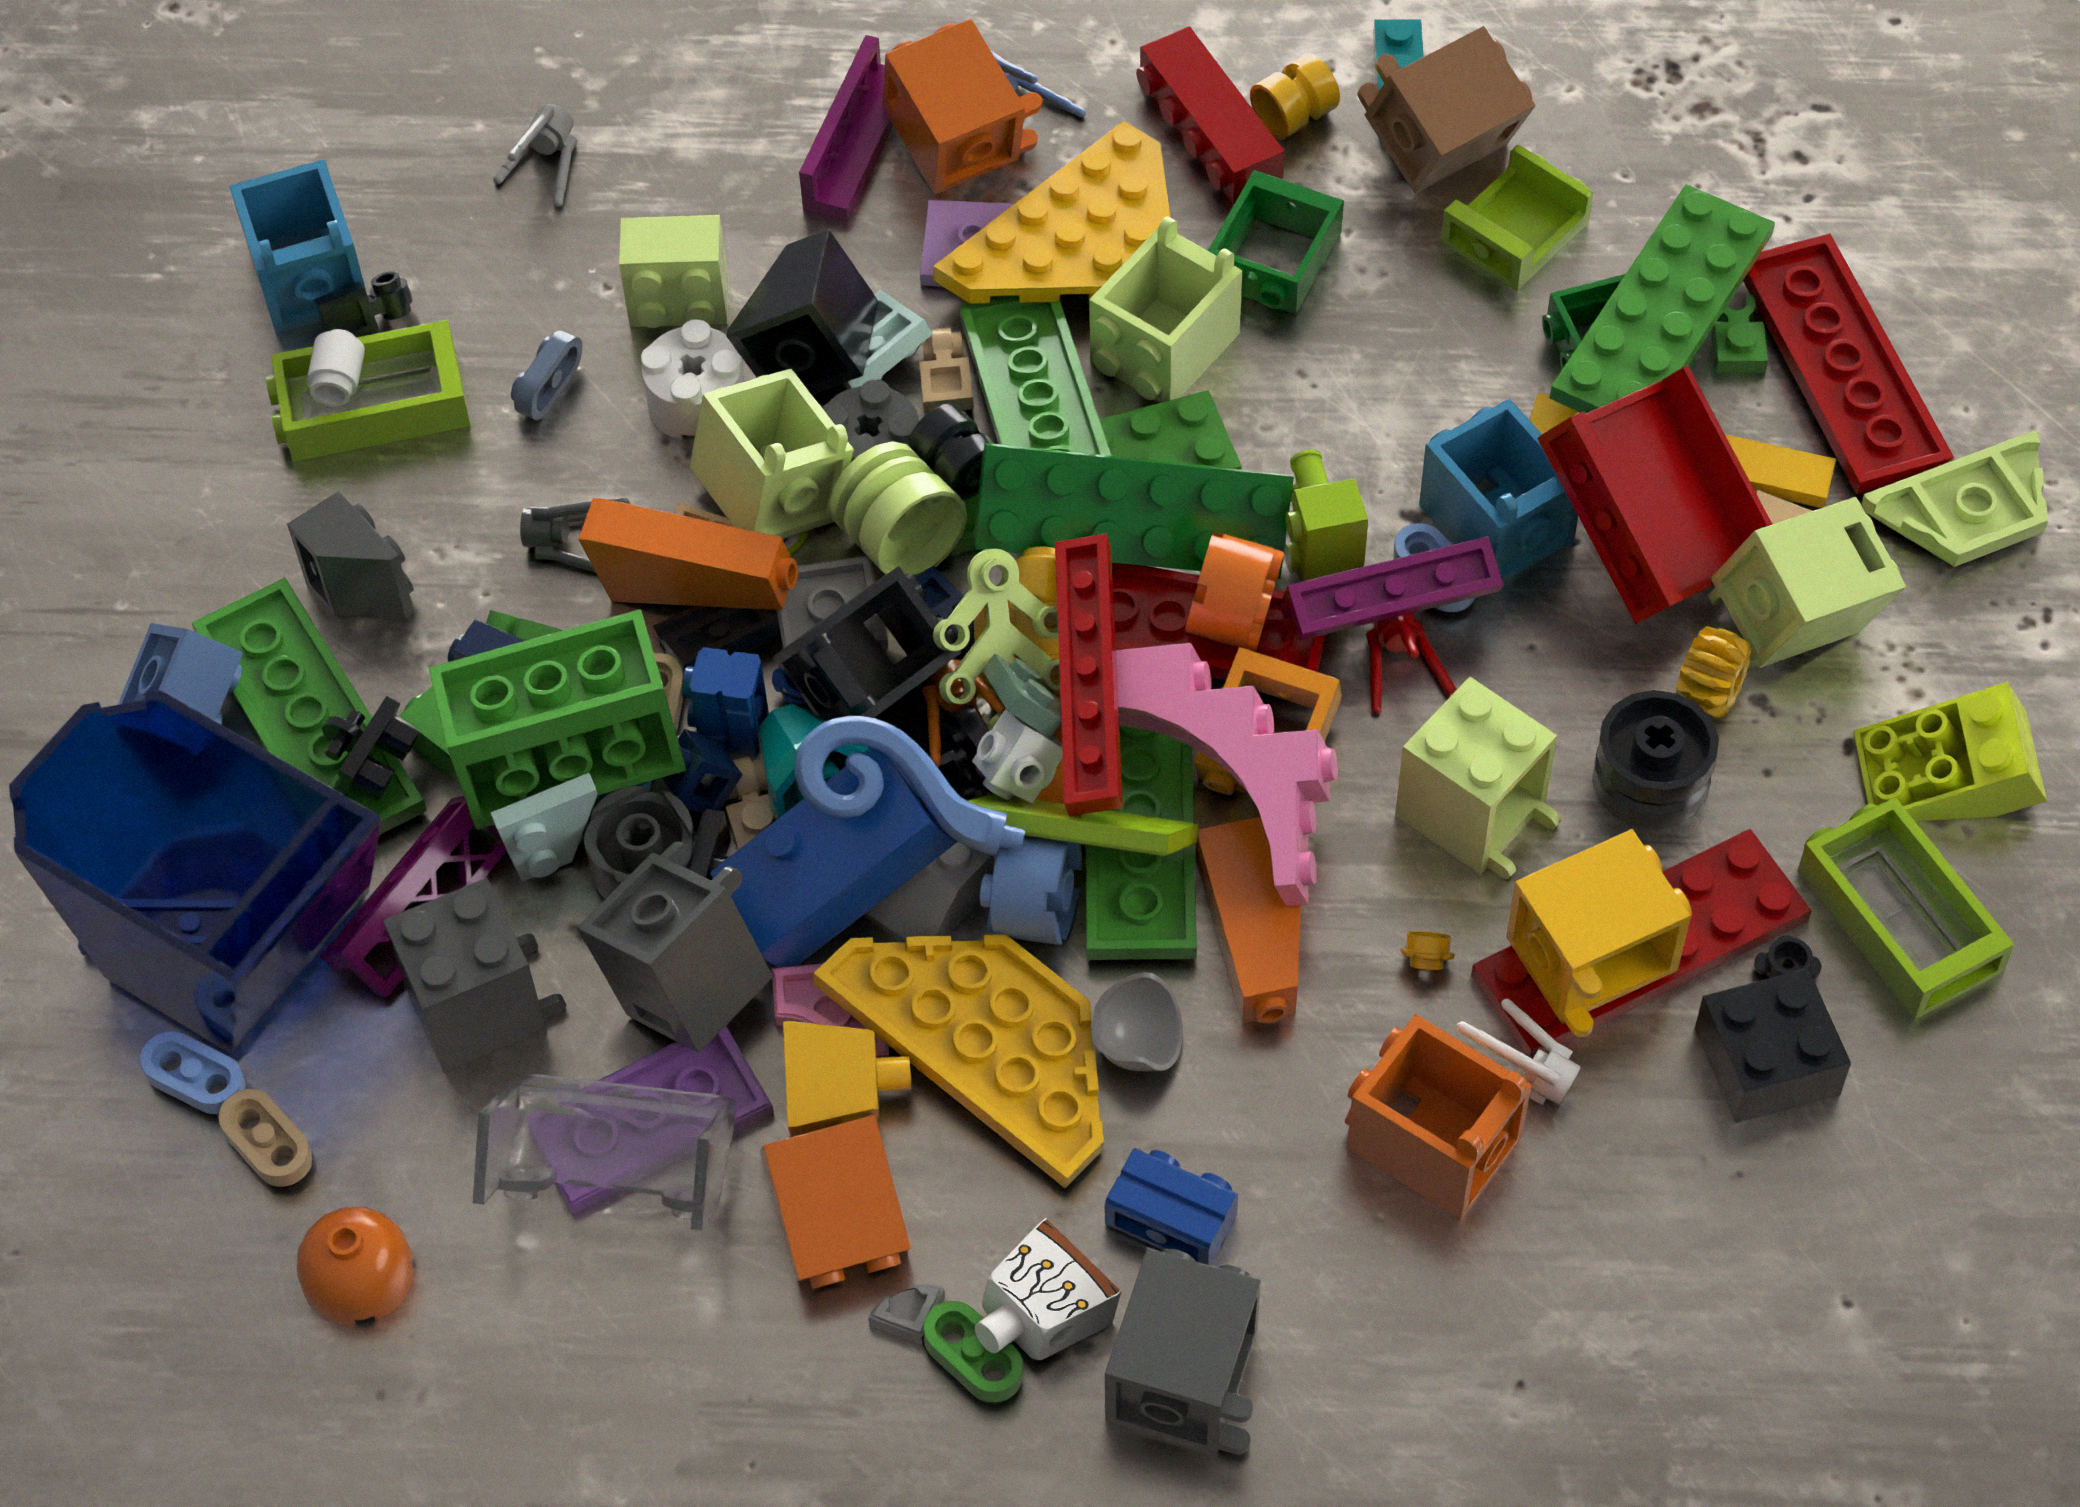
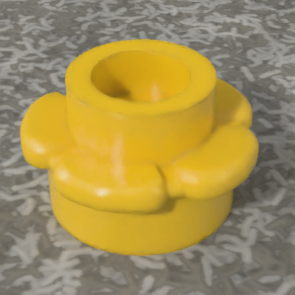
[1400,931,1455,970]

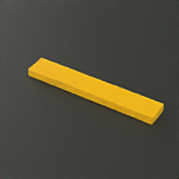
[1530,393,1836,508]

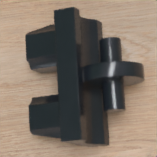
[322,696,420,801]

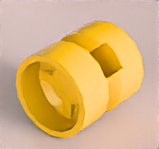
[1250,54,1340,140]

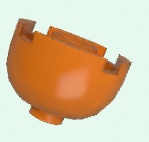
[296,1207,414,1326]

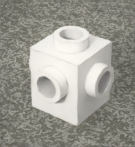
[972,708,1062,804]

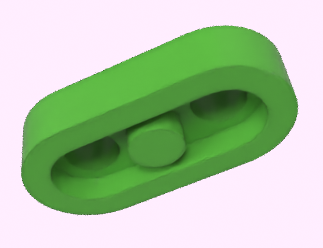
[924,1301,1023,1402]

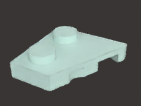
[841,289,933,389]
[491,773,598,882]

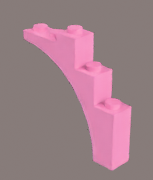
[1116,643,1338,906]

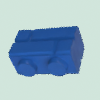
[682,647,769,757]
[1104,1148,1238,1266]

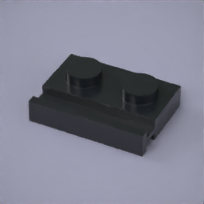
[653,606,781,674]

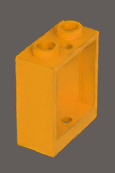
[1194,647,1342,795]

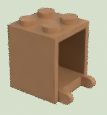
[1357,26,1536,194]

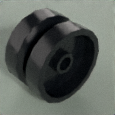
[1592,690,1719,830]

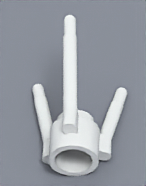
[1457,999,1581,1105]

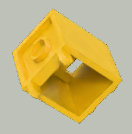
[1506,829,1692,1037]

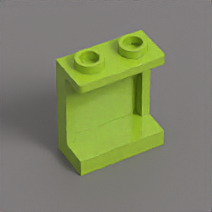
[1441,144,1593,291]

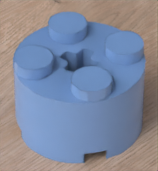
[980,835,1082,945]

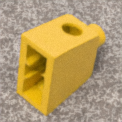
[783,1021,911,1137]

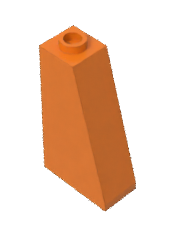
[578,498,798,610]
[1195,817,1301,1024]

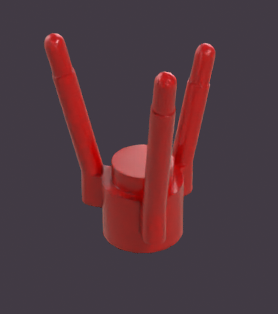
[1366,613,1457,714]

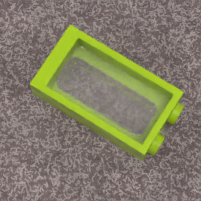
[265,320,471,462]
[1798,797,2015,1020]

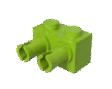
[1284,449,1368,582]

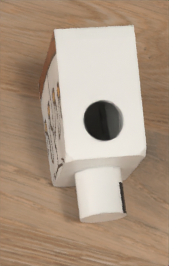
[975,1218,1122,1360]

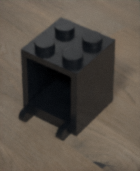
[773,566,961,721]

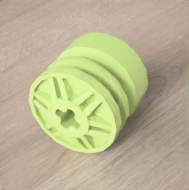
[829,442,967,578]

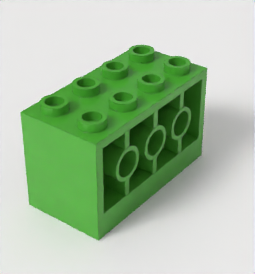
[428,609,686,830]

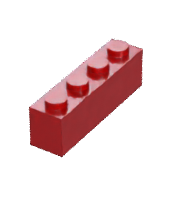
[1136,26,1285,205]

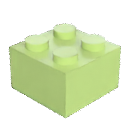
[619,215,729,328]

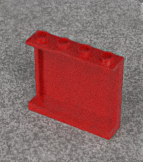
[1537,365,1773,625]

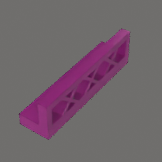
[799,35,893,222]
[1280,536,1504,640]
[320,795,507,998]

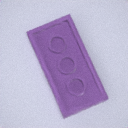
[521,1026,774,1215]

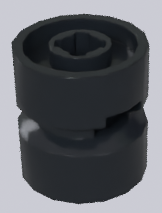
[909,403,995,500]

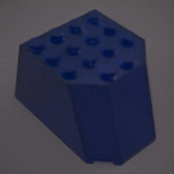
[9,690,381,1054]

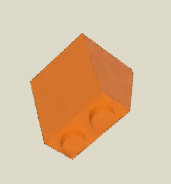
[760,1114,911,1289]

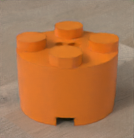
[1185,532,1285,651]

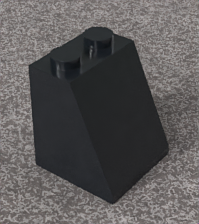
[726,229,879,395]

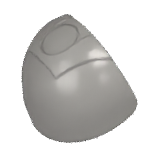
[1091,972,1183,1072]

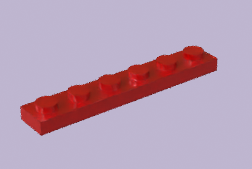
[1055,533,1123,816]

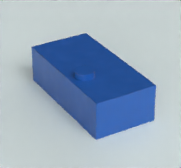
[710,748,958,968]

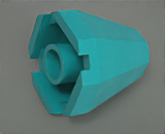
[759,703,869,820]

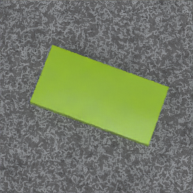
[969,793,1199,856]

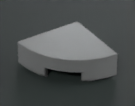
[868,1284,945,1346]

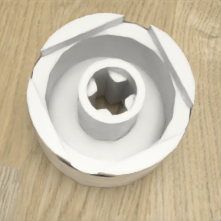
[641,319,745,440]

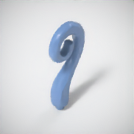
[795,716,1025,856]

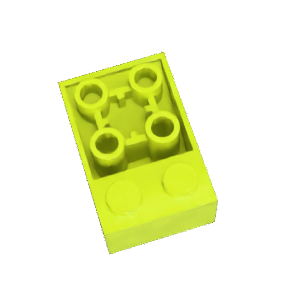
[1853,682,2047,822]

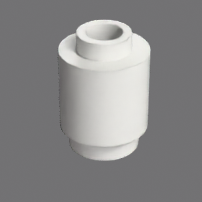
[307,329,365,407]

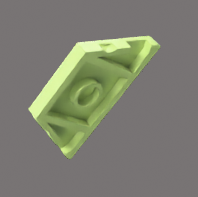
[1861,430,2048,567]

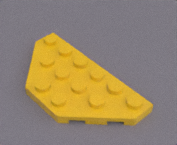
[933,121,1171,304]
[812,934,1104,1188]

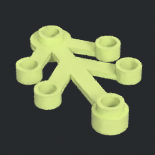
[933,549,1060,730]

